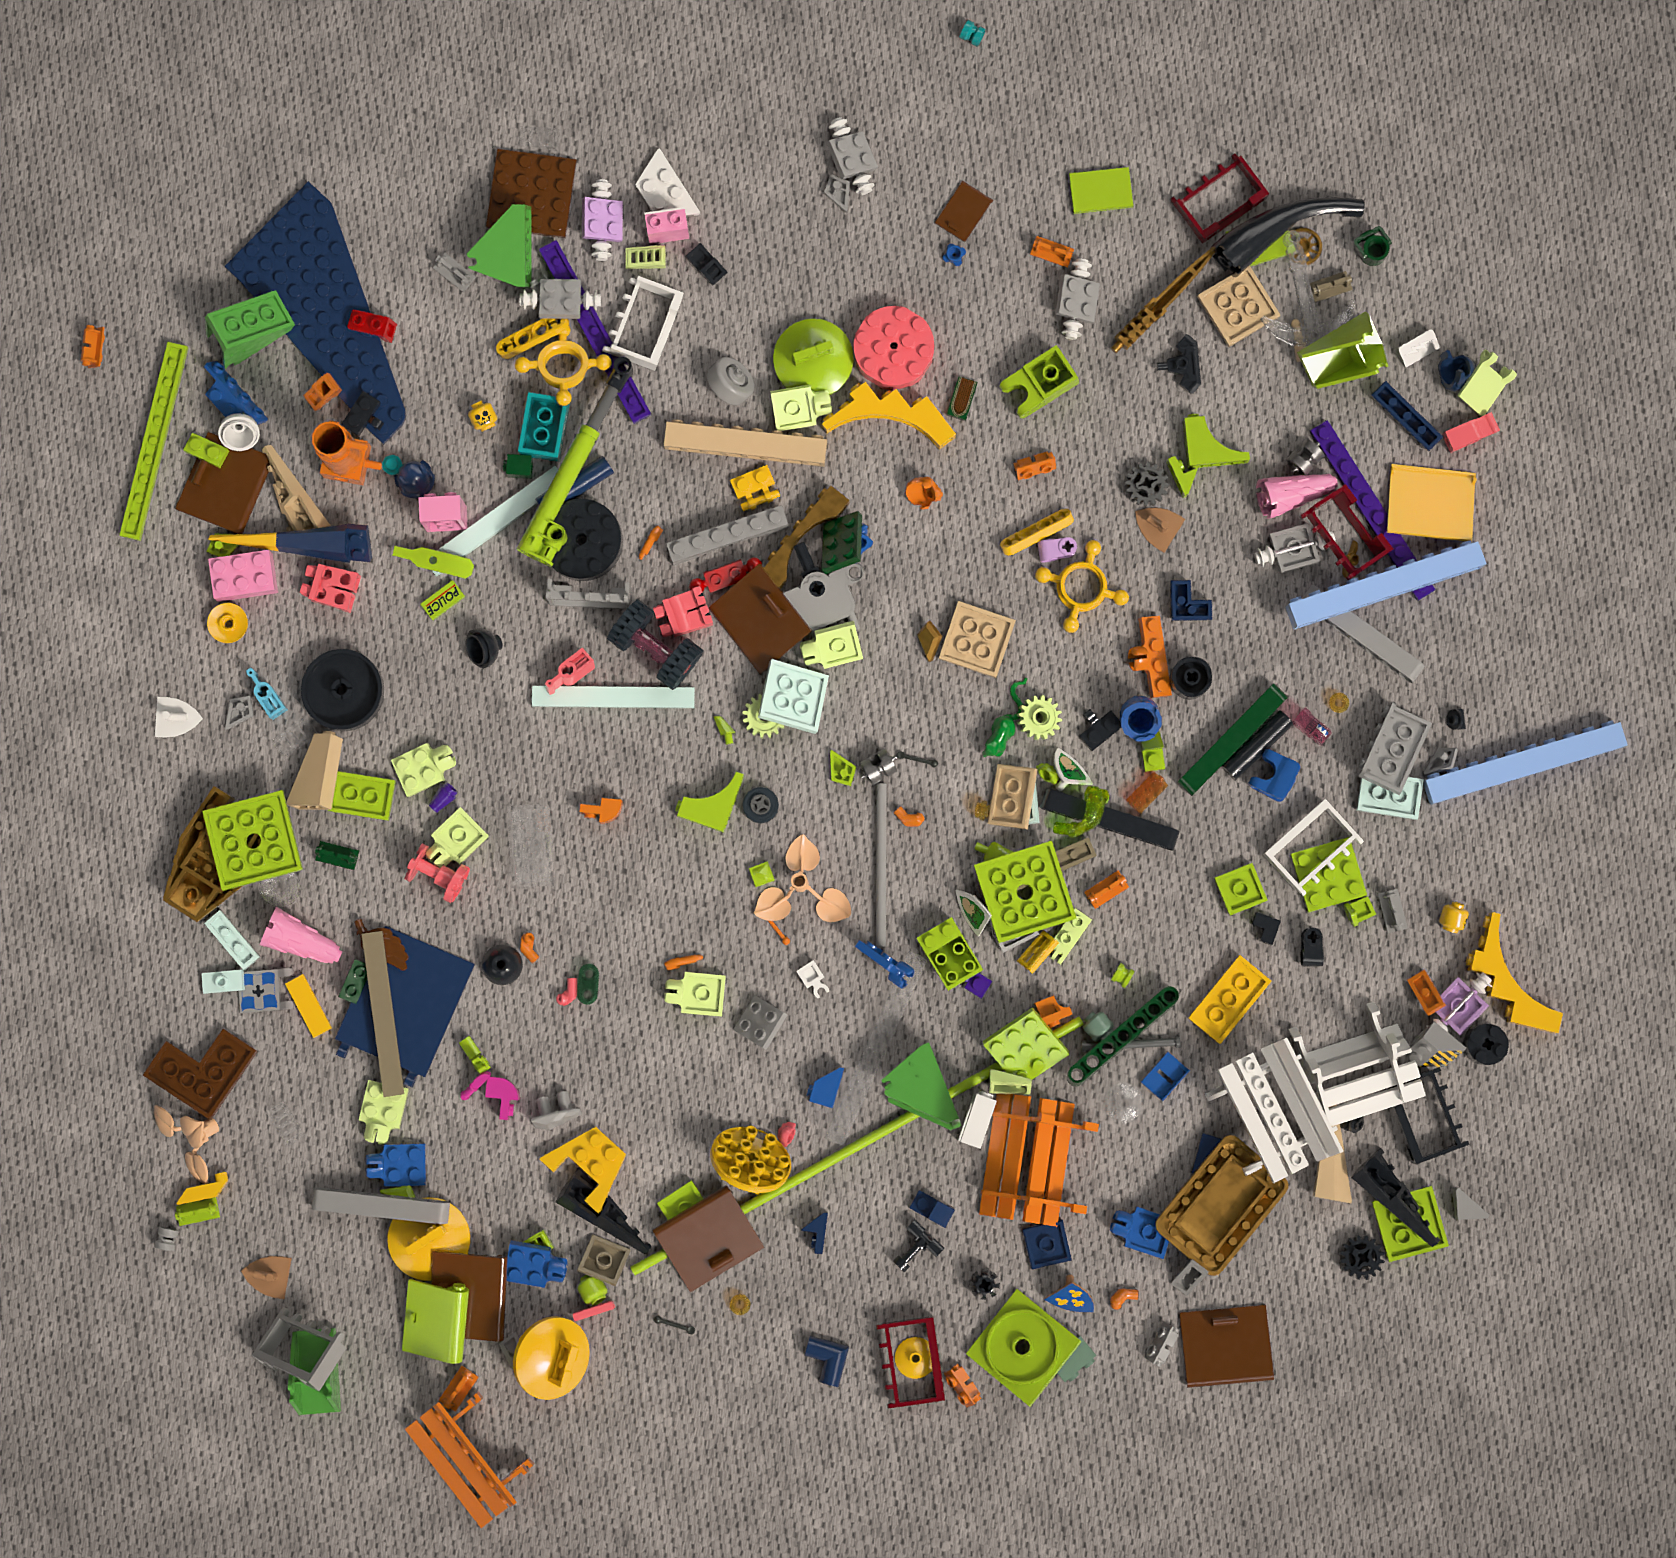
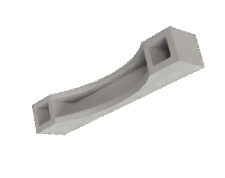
[666,505,789,566]

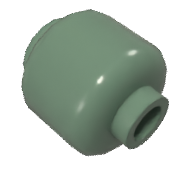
[1084,1012,1114,1042]

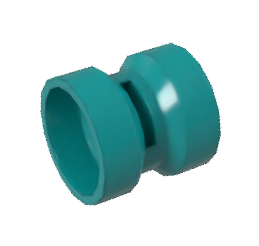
[959,20,986,47]

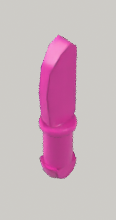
[460,1071,491,1100]

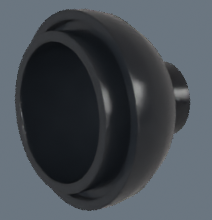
[465,628,503,669]
[482,944,523,985]

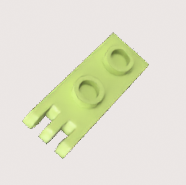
[1051,908,1092,965]

